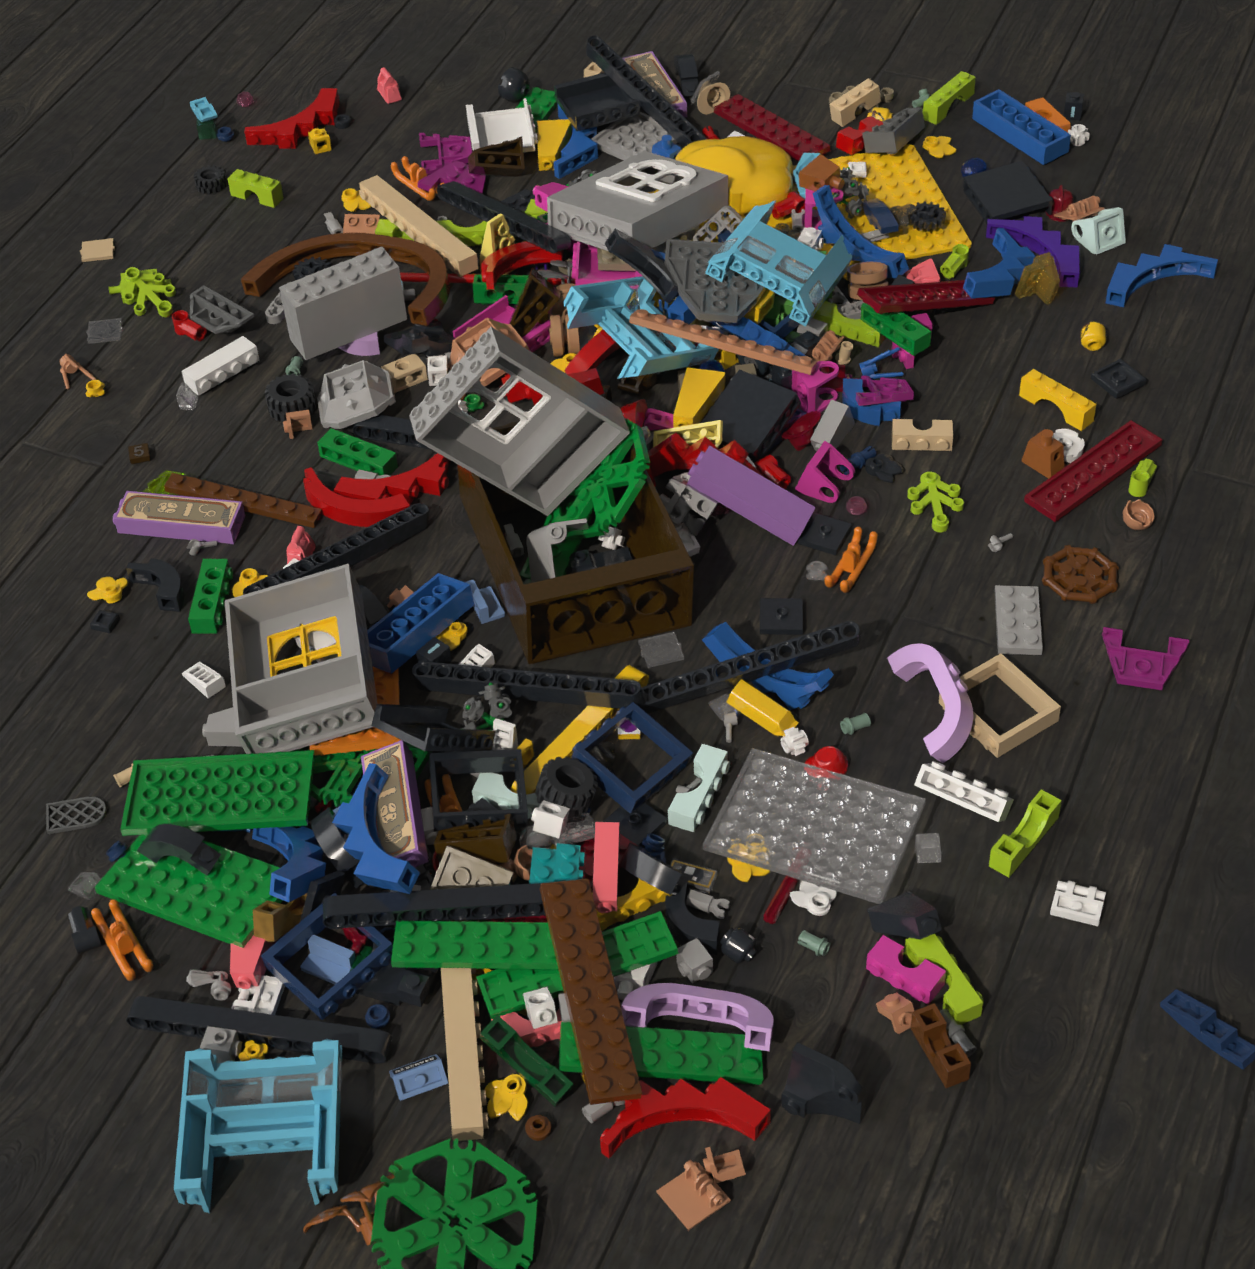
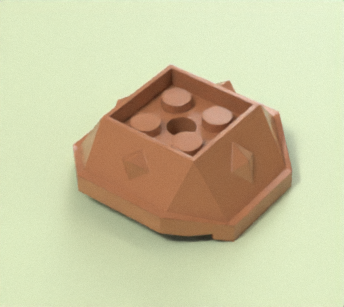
[448,318,529,386]

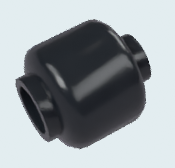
[720,927,757,964]

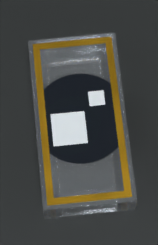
[670,859,717,894]

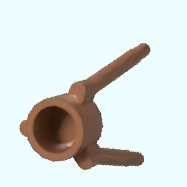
[60,354,97,389]

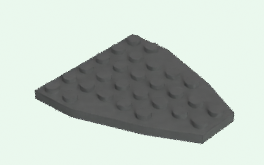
[664,239,778,323]

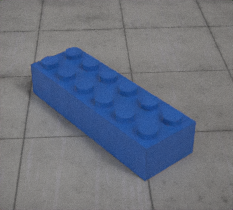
[972,89,1071,165]
[367,573,474,674]

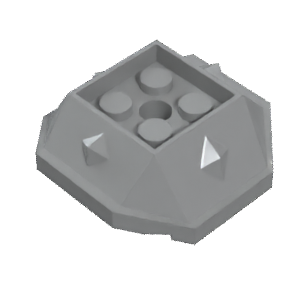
[317,360,396,429]

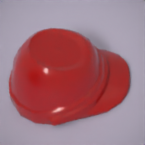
[804,746,848,780]

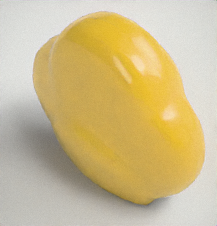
[675,136,793,215]

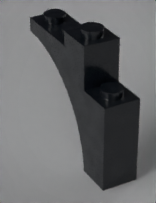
[605,228,679,304]

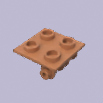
[1054,196,1104,222]
[343,214,380,234]
[812,331,844,361]
[656,1160,731,1231]

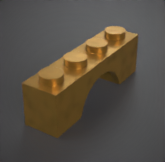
[253,894,307,942]

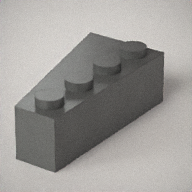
[862,107,925,154]

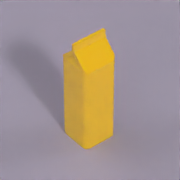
[726,679,799,736]

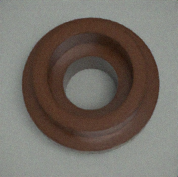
[525,1115,551,1141]

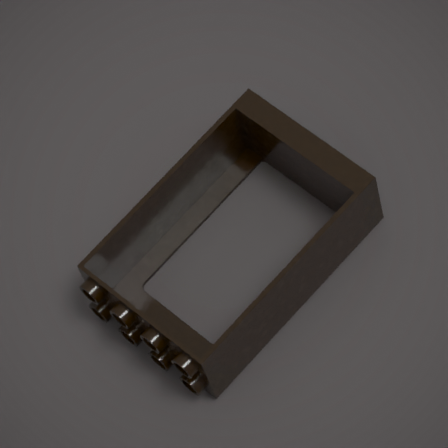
[458,402,694,664]

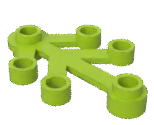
[123,267,176,318]
[907,472,964,532]

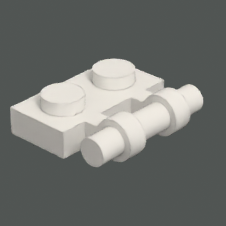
[1050,880,1106,926]
[232,975,285,1015]

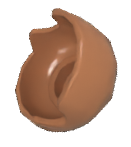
[1123,499,1154,530]
[513,845,533,881]

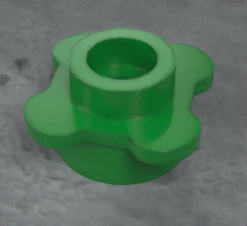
[463,394,484,412]

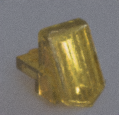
[1015,252,1060,304]

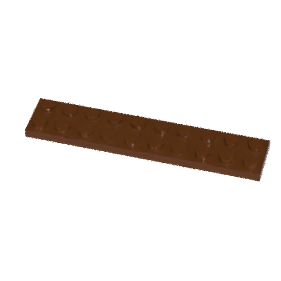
[540,879,642,1105]

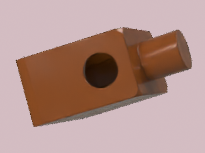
[799,154,844,191]
[1022,429,1064,479]

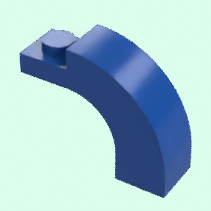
[842,378,901,426]

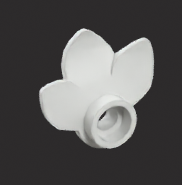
[790,878,836,916]

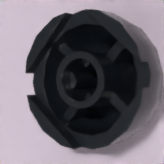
[498,67,530,102]

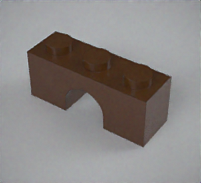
[910,1003,971,1088]

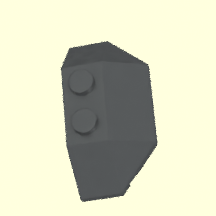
[190,285,254,334]

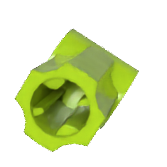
[940,244,969,279]
[1128,459,1157,497]

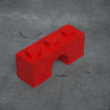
[836,116,883,155]

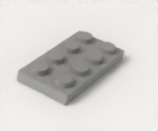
[994,585,1042,655]

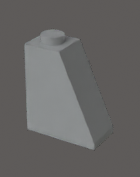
[810,400,855,451]
[202,707,242,747]

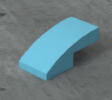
[190,97,218,122]

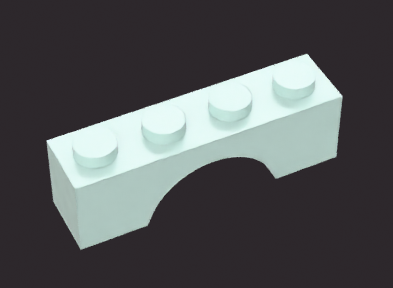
[668,744,730,832]
[472,773,541,819]

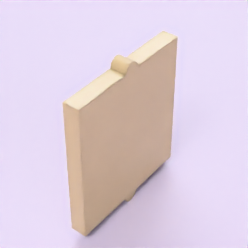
[80,238,115,262]

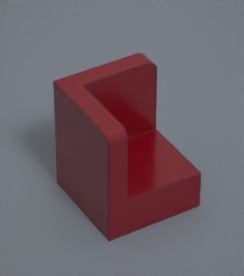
[820,364,846,392]

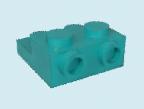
[529,843,585,884]

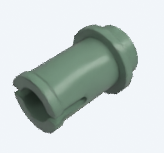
[285,356,303,376]
[840,713,871,735]
[798,930,830,956]

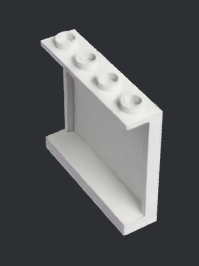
[466,98,538,152]

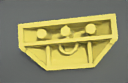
[653,420,723,448]

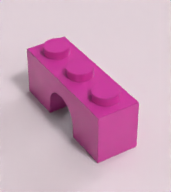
[866,935,946,1005]

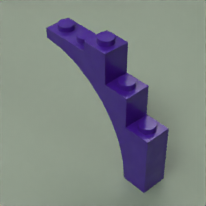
[986,216,1079,287]

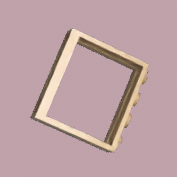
[939,653,1061,758]

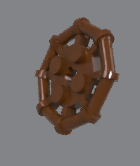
[1042,545,1119,604]

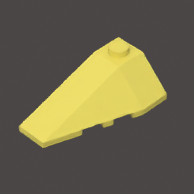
[479,213,516,275]

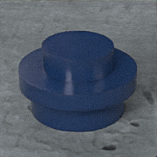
[217,127,234,142]
[642,833,665,853]
[106,841,128,862]
[365,1004,390,1029]

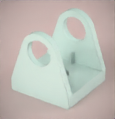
[1071,207,1126,255]

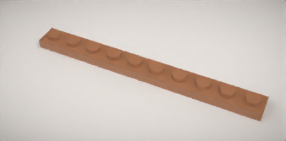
[629,309,818,375]

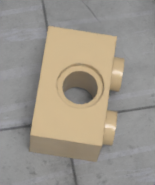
[381,354,427,393]

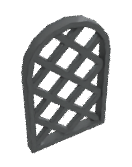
[46,797,107,834]

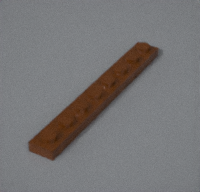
[164,473,322,528]

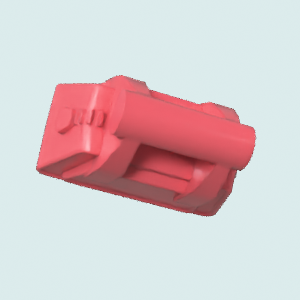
[377,67,402,104]
[905,259,940,284]
[286,526,316,564]

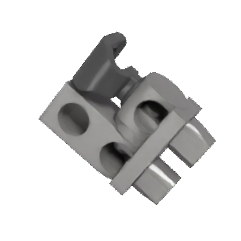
[660,478,719,536]

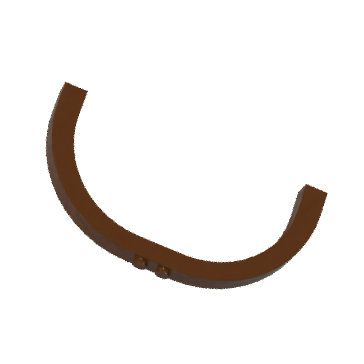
[241,232,450,326]

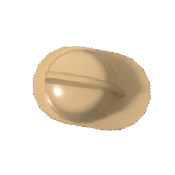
[697,82,730,115]

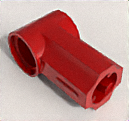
[772,191,805,220]
[172,310,207,342]
[754,455,791,489]

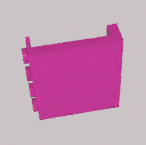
[572,241,642,288]
[453,295,551,353]

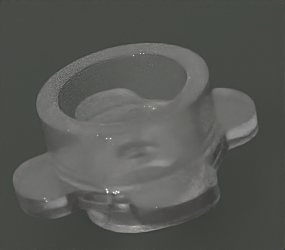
[806,561,827,580]

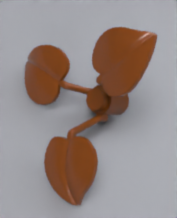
[303,1170,414,1245]

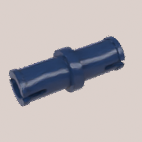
[840,446,876,475]

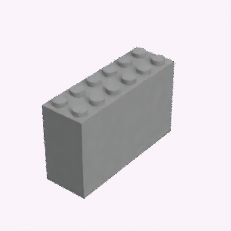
[279,247,407,360]

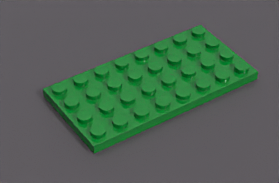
[120,750,315,836]
[94,835,283,948]

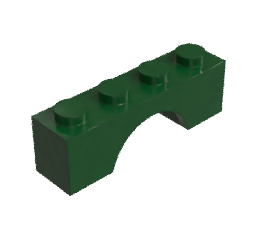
[480,1014,573,1107]

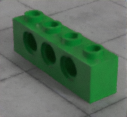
[473,274,548,304]
[860,303,931,356]
[317,428,398,476]
[188,559,233,634]

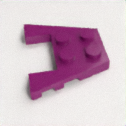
[419,133,472,175]
[418,161,486,194]
[845,374,914,406]
[1102,627,1189,690]

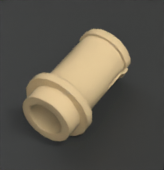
[835,341,853,365]
[113,763,133,788]

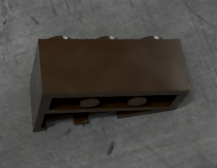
[468,136,525,177]
[509,268,561,338]
[434,813,517,865]

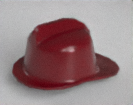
[1046,185,1074,222]
[782,411,821,451]

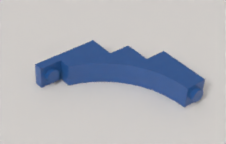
[554,105,598,179]

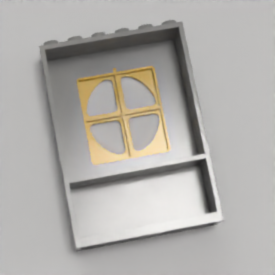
[225,564,378,754]

